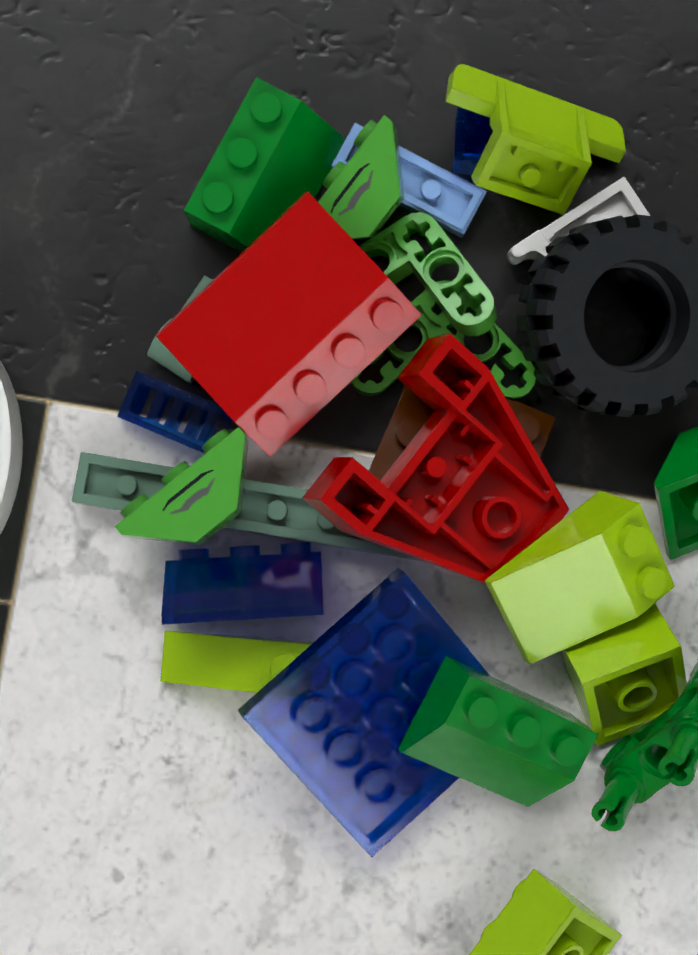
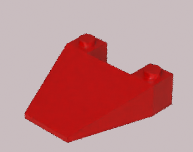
[302,333,570,584]

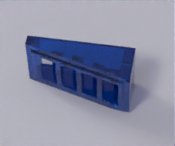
[117,371,232,454]

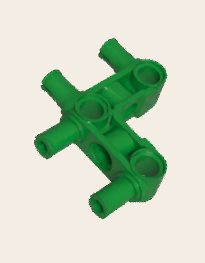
[591,659,698,831]

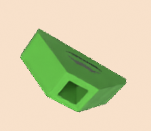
[318,115,404,241]
[115,427,249,545]

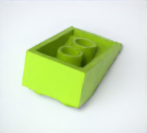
[485,491,675,664]

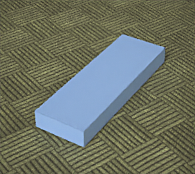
[332,123,487,238]

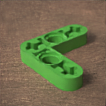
[359,212,497,336]
[350,280,536,400]

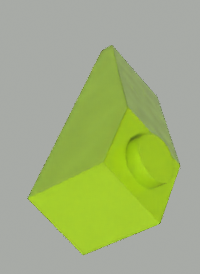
[160,630,316,697]

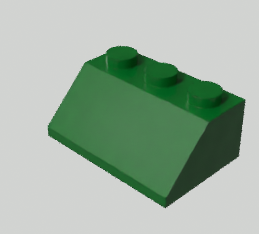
[184,77,346,252]
[398,656,598,807]

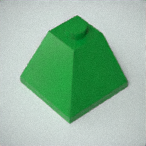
[654,426,698,560]

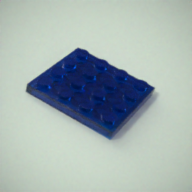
[238,567,490,857]

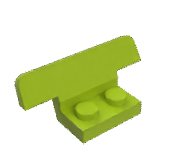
[446,64,626,215]

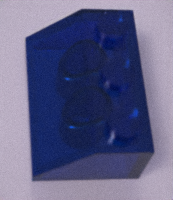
[161,542,326,625]

